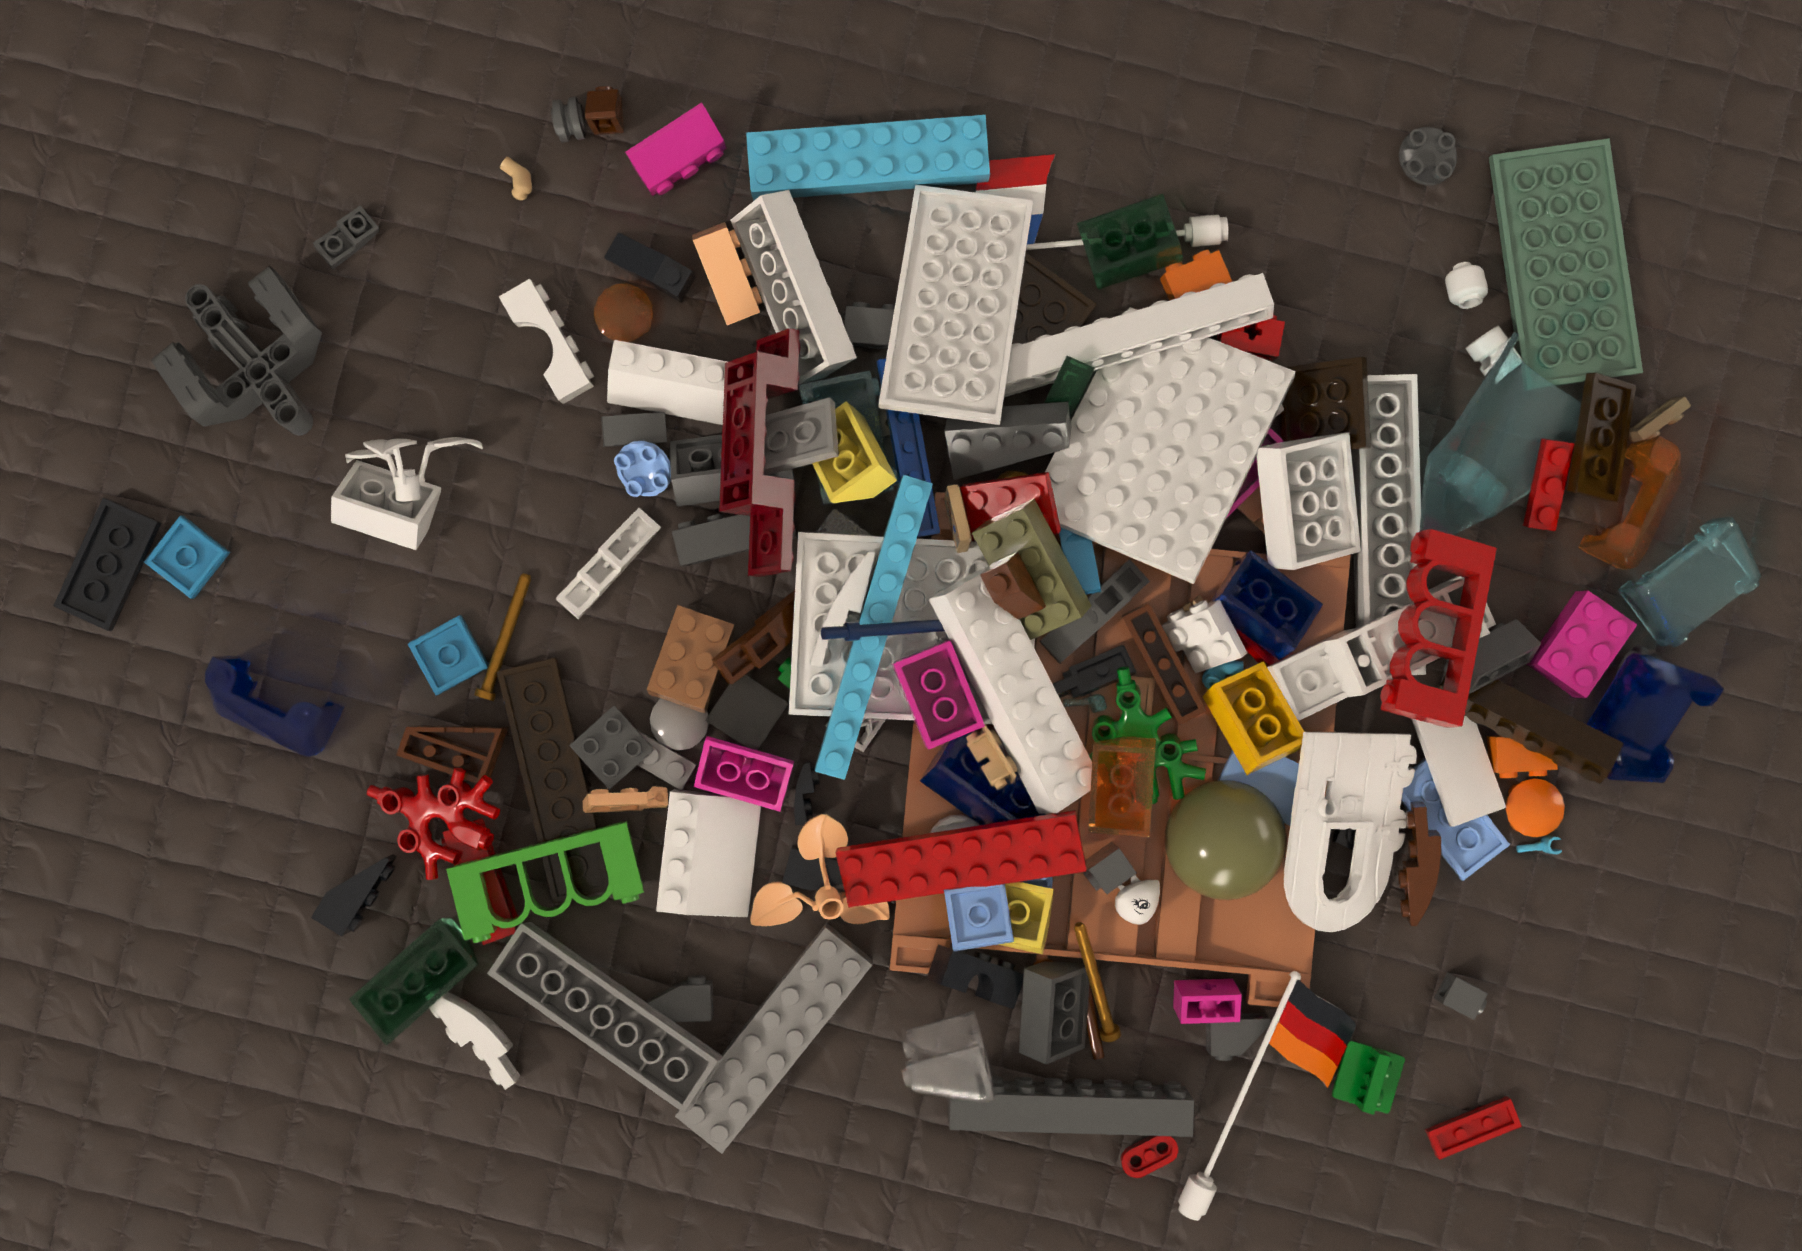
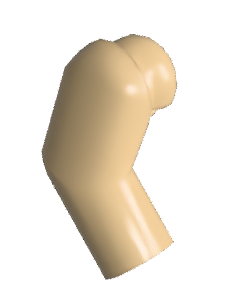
[500,157,532,201]

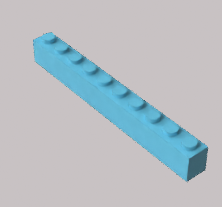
[815,475,933,780]

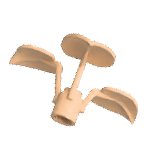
[750,814,890,926]

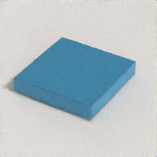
[144,515,231,599]
[408,615,489,696]

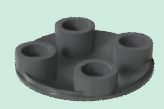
[1399,127,1457,186]

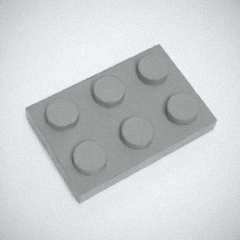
[763,397,839,475]

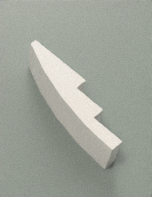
[556,508,661,619]
[809,552,875,667]

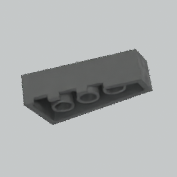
[945,402,1072,480]

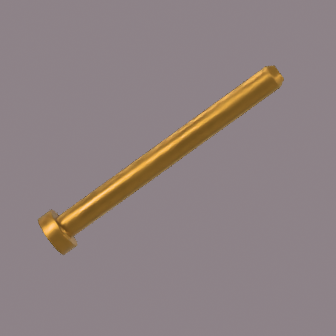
[474,573,531,701]
[1074,922,1121,1042]

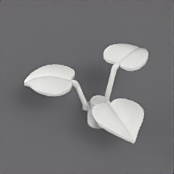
[345,437,483,501]

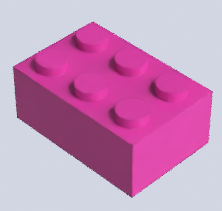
[1526,590,1637,698]
[891,640,985,750]

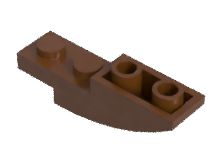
[711,590,795,685]
[1398,801,1441,926]

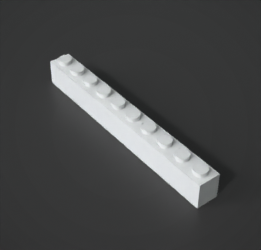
[1004,273,1274,397]

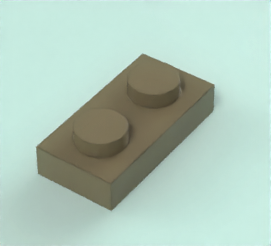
[1628,396,1691,443]

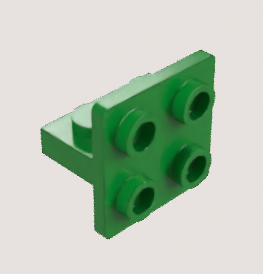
[1332,1040,1405,1115]

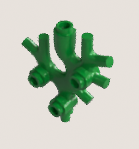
[1089,667,1206,806]

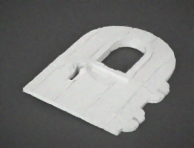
[1284,732,1417,932]

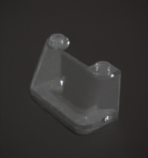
[902,1010,995,1104]

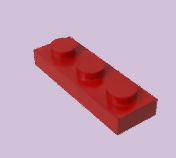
[1523,438,1574,531]
[1425,1096,1522,1160]

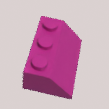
[625,102,727,197]
[694,736,794,812]

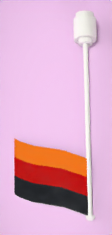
[1178,971,1356,1221]

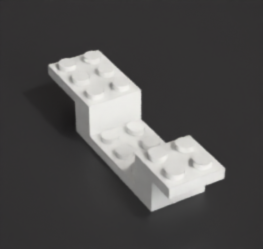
[1267,576,1496,721]

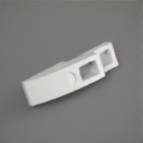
[427,989,520,1090]

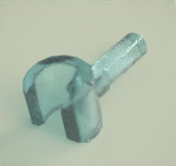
[1063,694,1107,713]

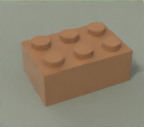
[647,605,735,713]

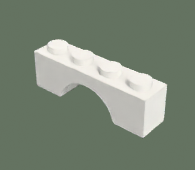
[499,279,594,404]

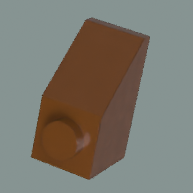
[585,86,624,135]
[980,552,1046,620]

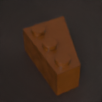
[396,725,509,784]

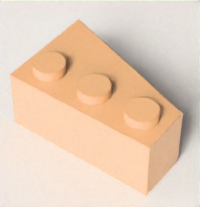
[692,222,763,325]

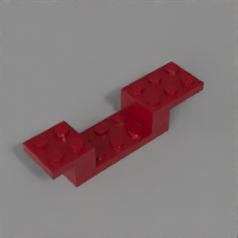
[719,328,801,577]

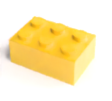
[1202,661,1304,775]

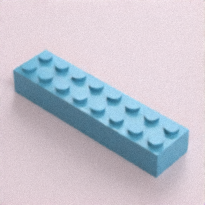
[746,115,990,201]

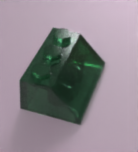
[1077,194,1183,290]

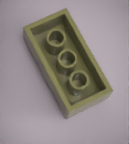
[972,499,1092,640]

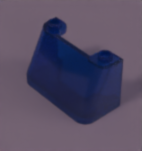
[1587,653,1724,783]
[204,656,344,756]

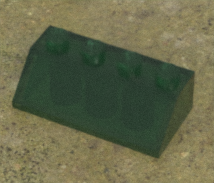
[349,917,479,1046]

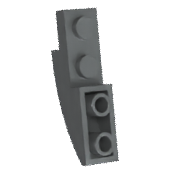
[1039,559,1150,664]

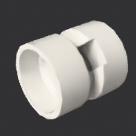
[1465,325,1523,382]

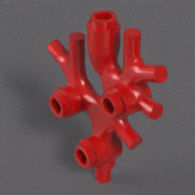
[367,768,500,880]

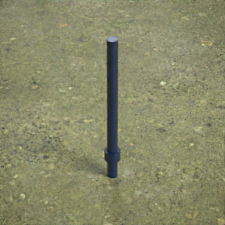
[821,619,945,641]

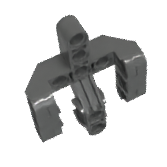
[151,265,322,436]

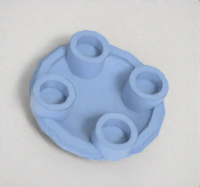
[614,440,671,497]

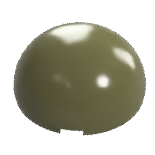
[1165,780,1287,900]

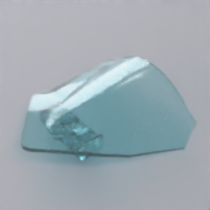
[1419,332,1581,535]

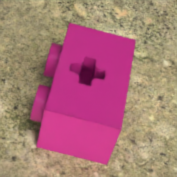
[1173,979,1242,1024]

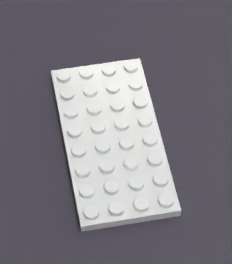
[879,185,1033,425]

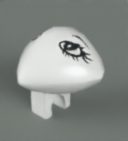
[1115,875,1160,925]

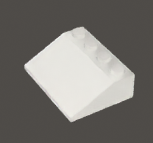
[1256,432,1361,570]
[656,789,761,917]

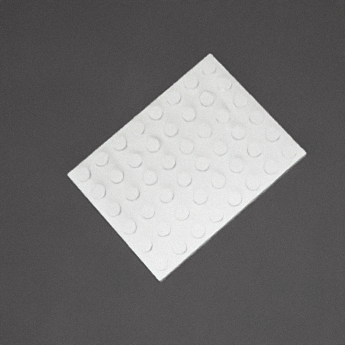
[1045,307,1296,584]
[789,532,1035,724]

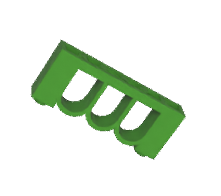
[446,821,644,943]

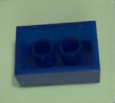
[1210,550,1323,660]

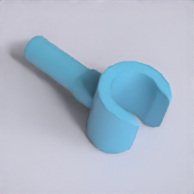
[1516,836,1562,855]

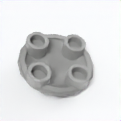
[650,698,709,750]

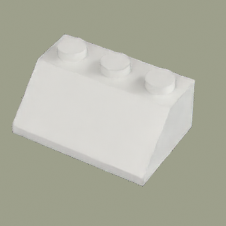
[331,460,441,550]

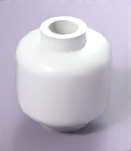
[1445,262,1488,309]

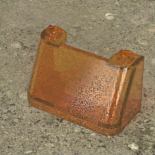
[1578,436,1683,570]

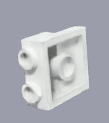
[1162,599,1247,673]

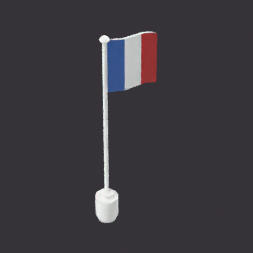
[976,154,1228,250]

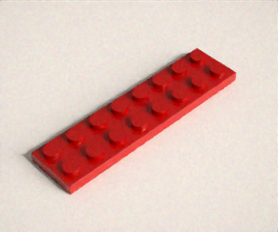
[835,810,1087,908]

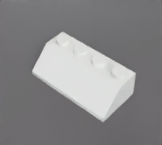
[607,340,727,425]

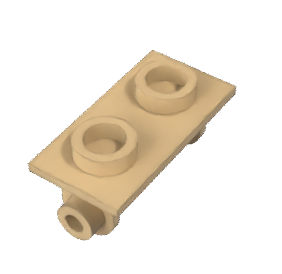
[966,724,1018,790]

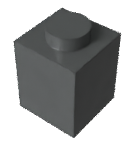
[1434,972,1488,1020]

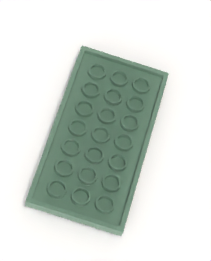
[1489,138,1643,391]

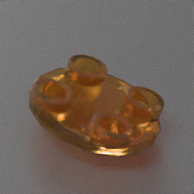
[594,284,653,342]

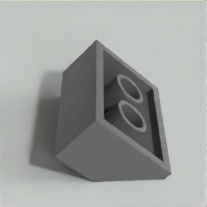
[1019,961,1090,1065]

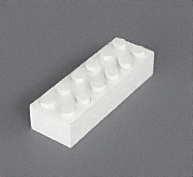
[730,190,857,385]

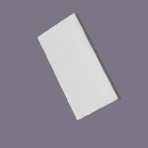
[1411,716,1507,827]

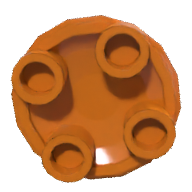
[1505,778,1565,837]

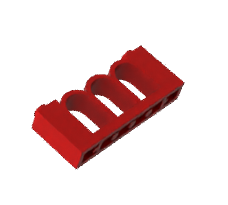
[1380,529,1497,728]

